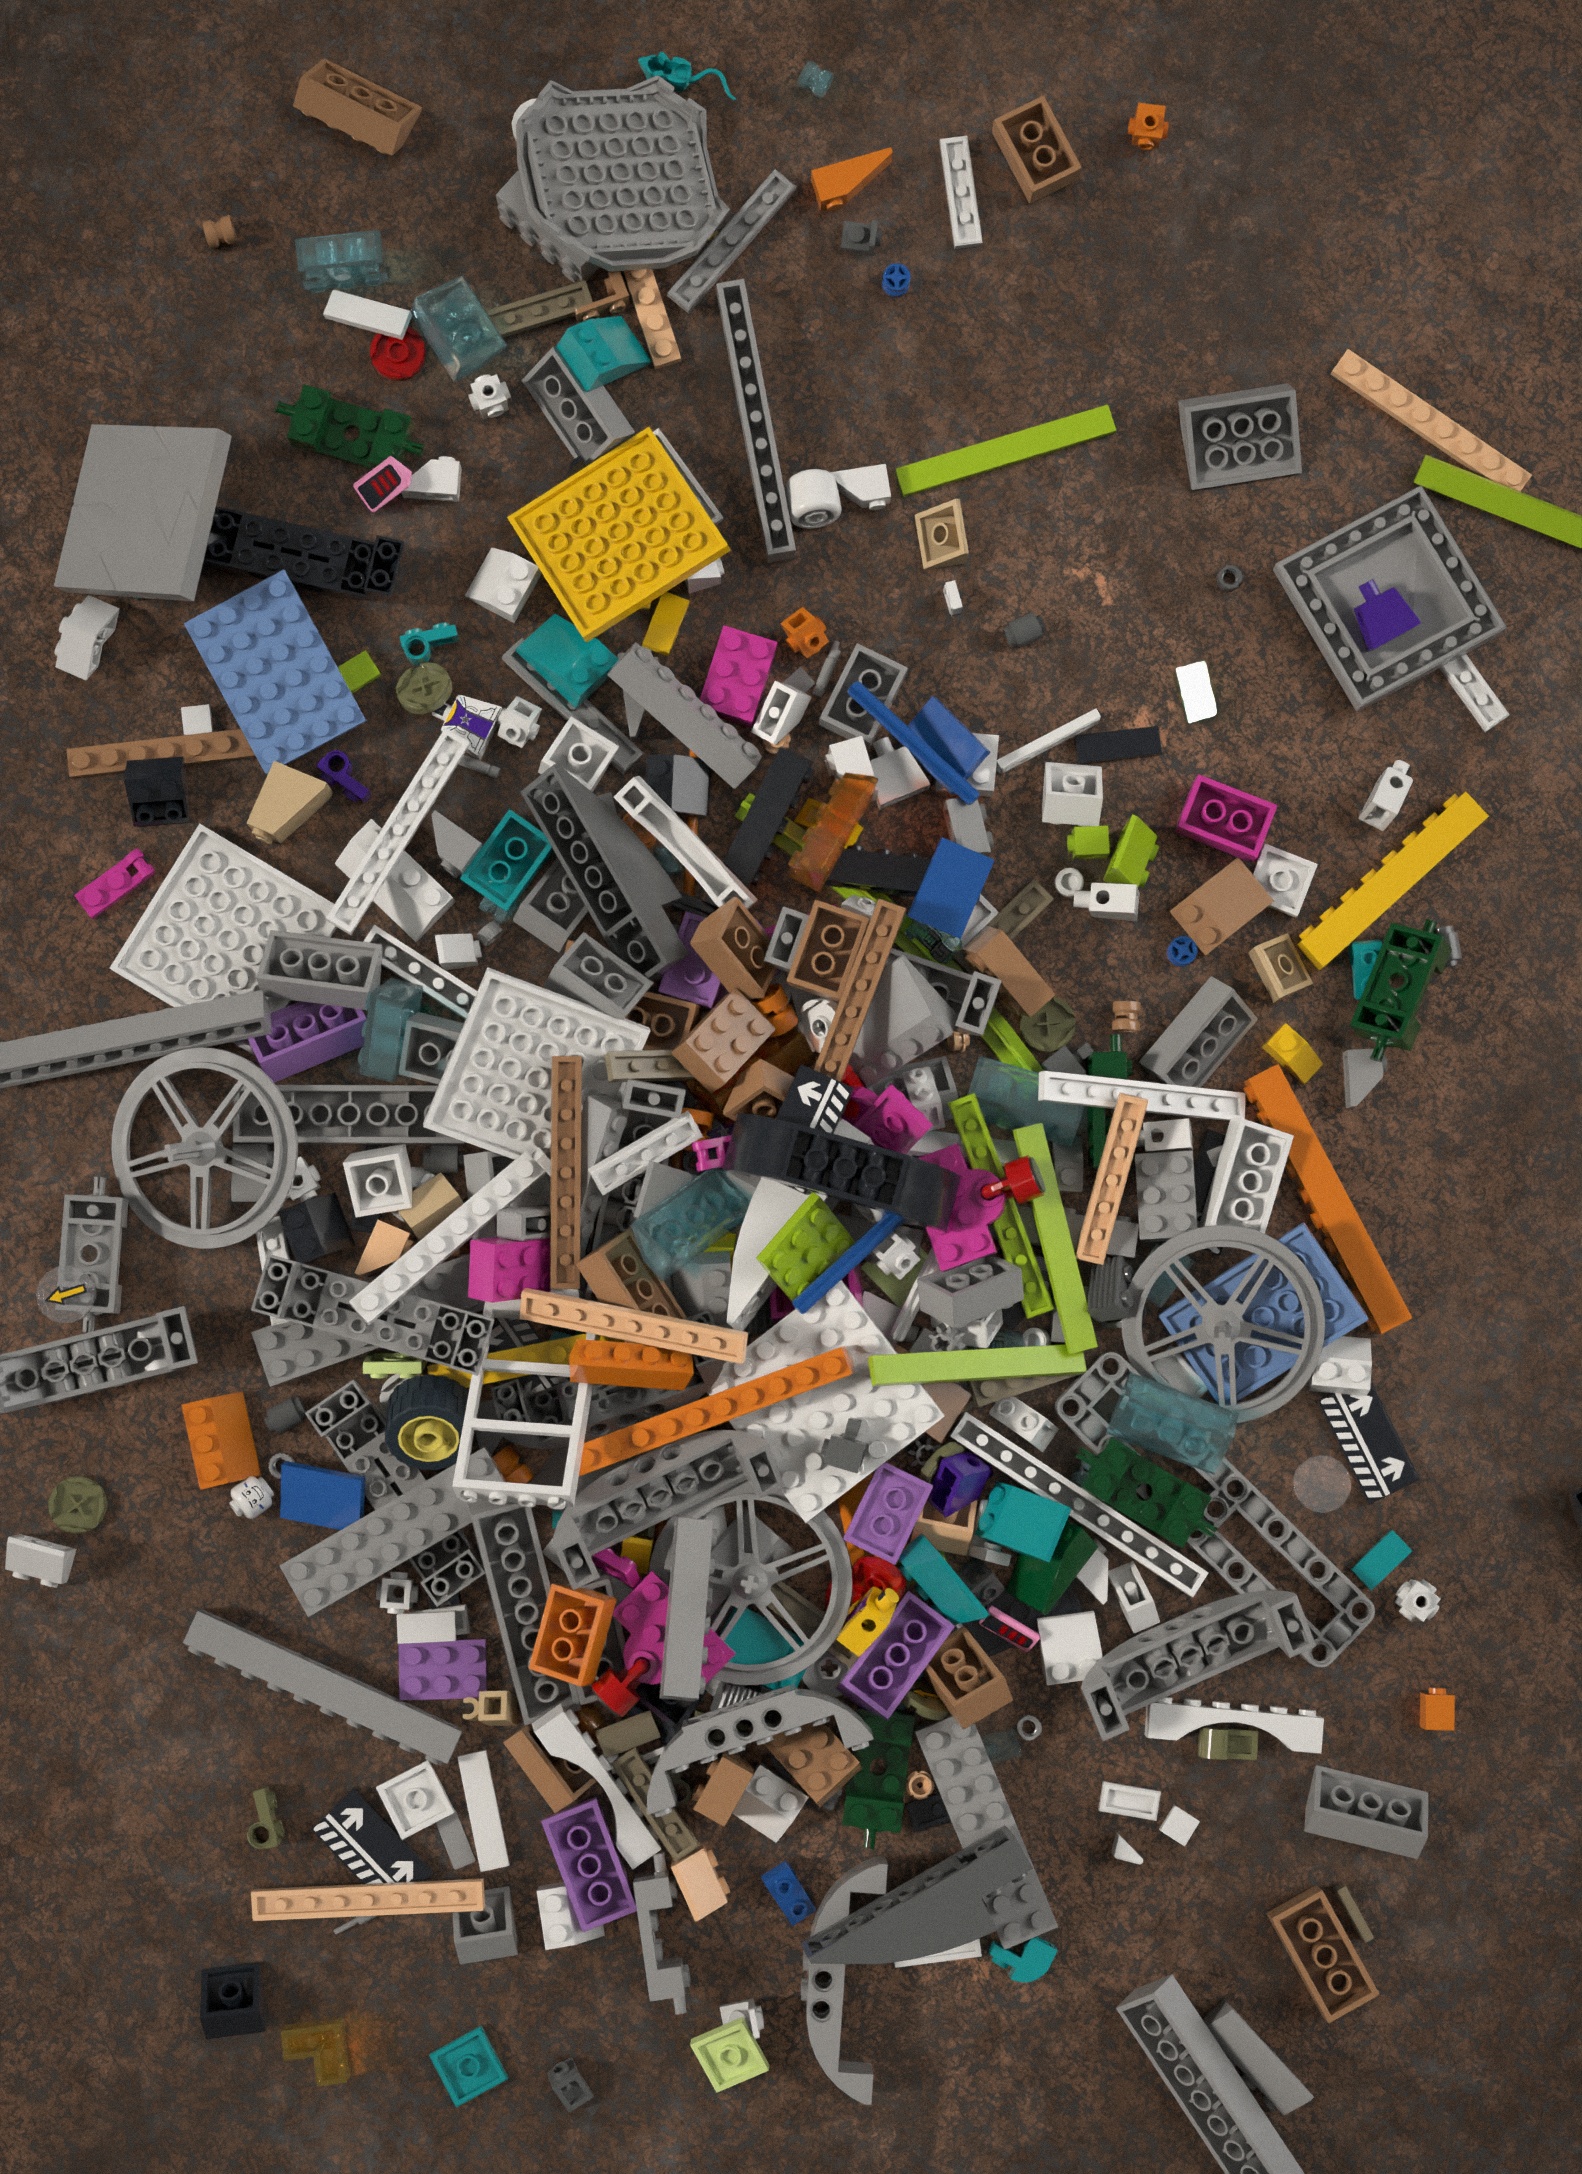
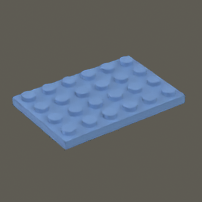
[184,570,367,775]
[1158,1222,1368,1404]

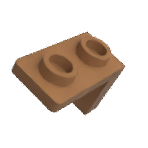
[574,270,630,323]

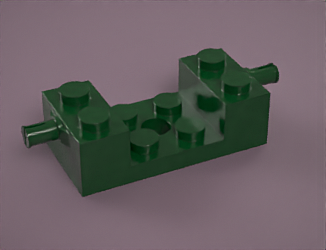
[275,384,424,470]
[1350,919,1452,1062]
[1086,1034,1134,1189]
[1076,1437,1217,1548]
[842,1705,915,1850]

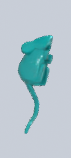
[638,52,736,100]

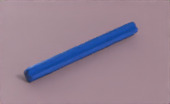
[847,681,980,805]
[792,1213,906,1314]

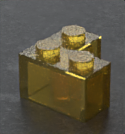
[281,2017,351,2087]

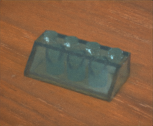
[966,1056,1085,1147]
[631,1167,750,1281]
[1106,1372,1239,1475]

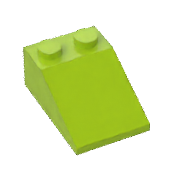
[1103,814,1159,887]

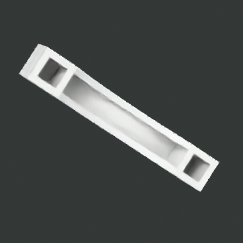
[614,776,758,910]
[1144,1697,1324,1754]
[532,1703,661,1869]

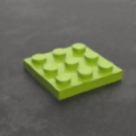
[756,1192,855,1302]

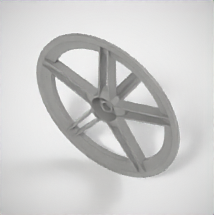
[111,1048,298,1249]
[1122,1225,1325,1424]
[649,1480,852,1685]

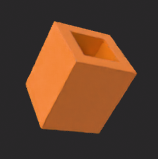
[1420,1687,1455,1731]

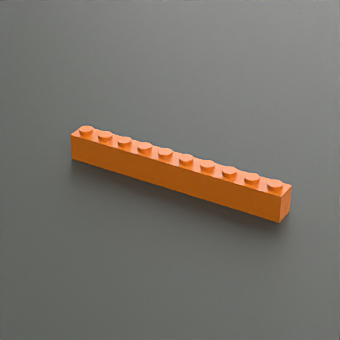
[1243,1064,1412,1334]
[579,1346,855,1476]

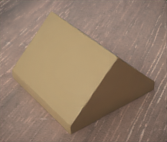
[915,499,969,569]
[1248,933,1313,1003]
[397,1172,464,1242]

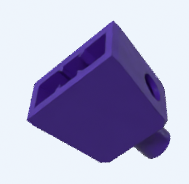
[1354,579,1421,652]
[927,1452,993,1518]

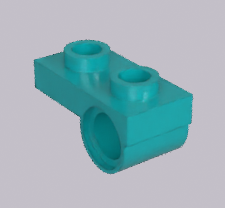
[399,623,460,665]
[1348,939,1382,1000]

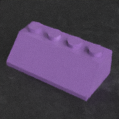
[247,1001,374,1083]
[835,1591,955,1720]
[541,1795,637,1932]

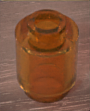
[574,1703,608,1744]

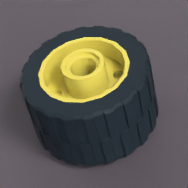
[385,1374,473,1470]

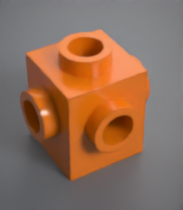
[1128,103,1169,150]
[780,607,829,658]

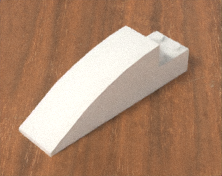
[726,1118,874,1331]

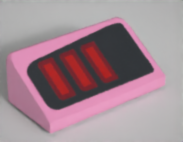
[353,456,412,513]
[979,1605,1040,1652]

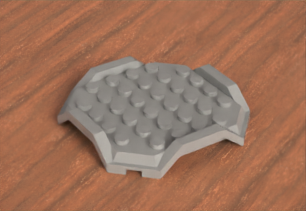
[516,75,730,272]

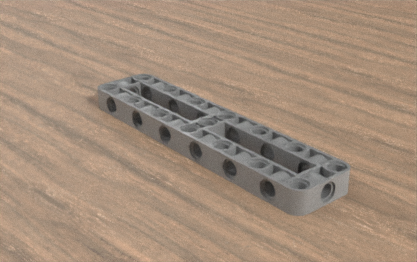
[1055,1352,1375,1667]

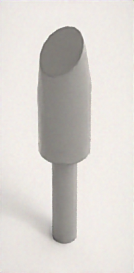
[334,1915,378,1935]

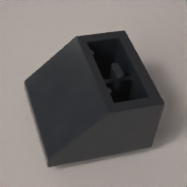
[124,756,191,827]

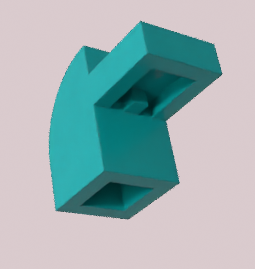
[988,1936,1058,1982]

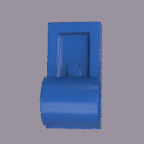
[761,1860,817,1926]

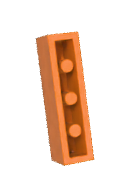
[569,1339,694,1391]

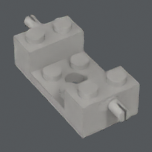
[56,1177,129,1332]
[633,1852,691,2014]

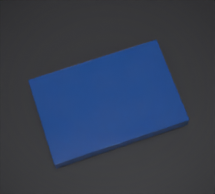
[897,696,990,795]
[907,837,994,939]
[280,1461,365,1530]

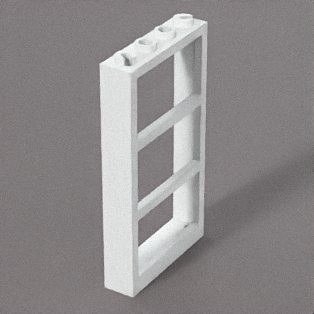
[452,1299,601,1509]

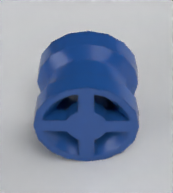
[882,263,911,298]
[1167,936,1198,967]

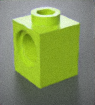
[1067,826,1110,859]

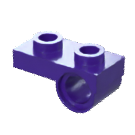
[316,750,372,804]

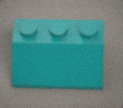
[898,1533,990,1625]

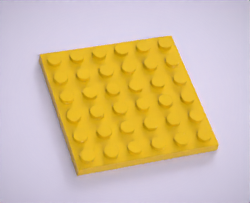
[507,427,731,643]

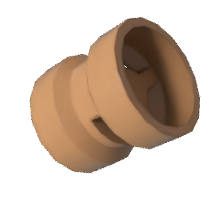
[202,215,237,249]
[1112,1001,1141,1033]

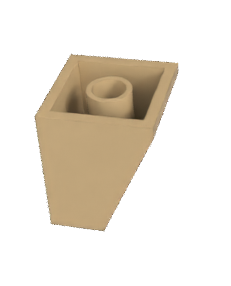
[247,761,333,845]

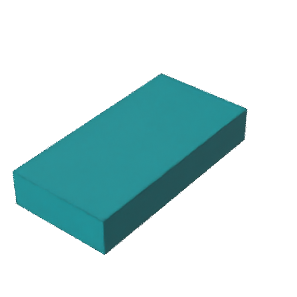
[1350,1530,1412,1591]

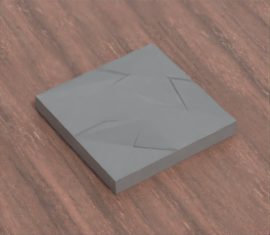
[54,424,232,601]
[1273,485,1507,712]

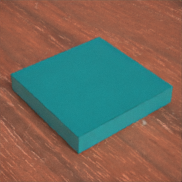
[429,2025,509,2108]

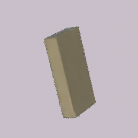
[595,1710,660,1758]
[1332,1882,1374,1943]

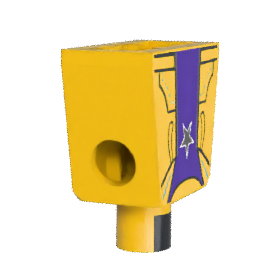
[836,1587,899,1657]

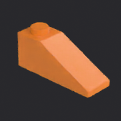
[811,147,893,211]

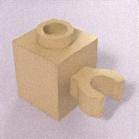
[463,1691,518,1726]

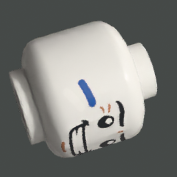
[229,1476,274,1519]

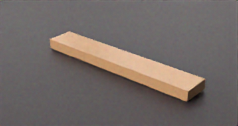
[1075,1092,1148,1265]

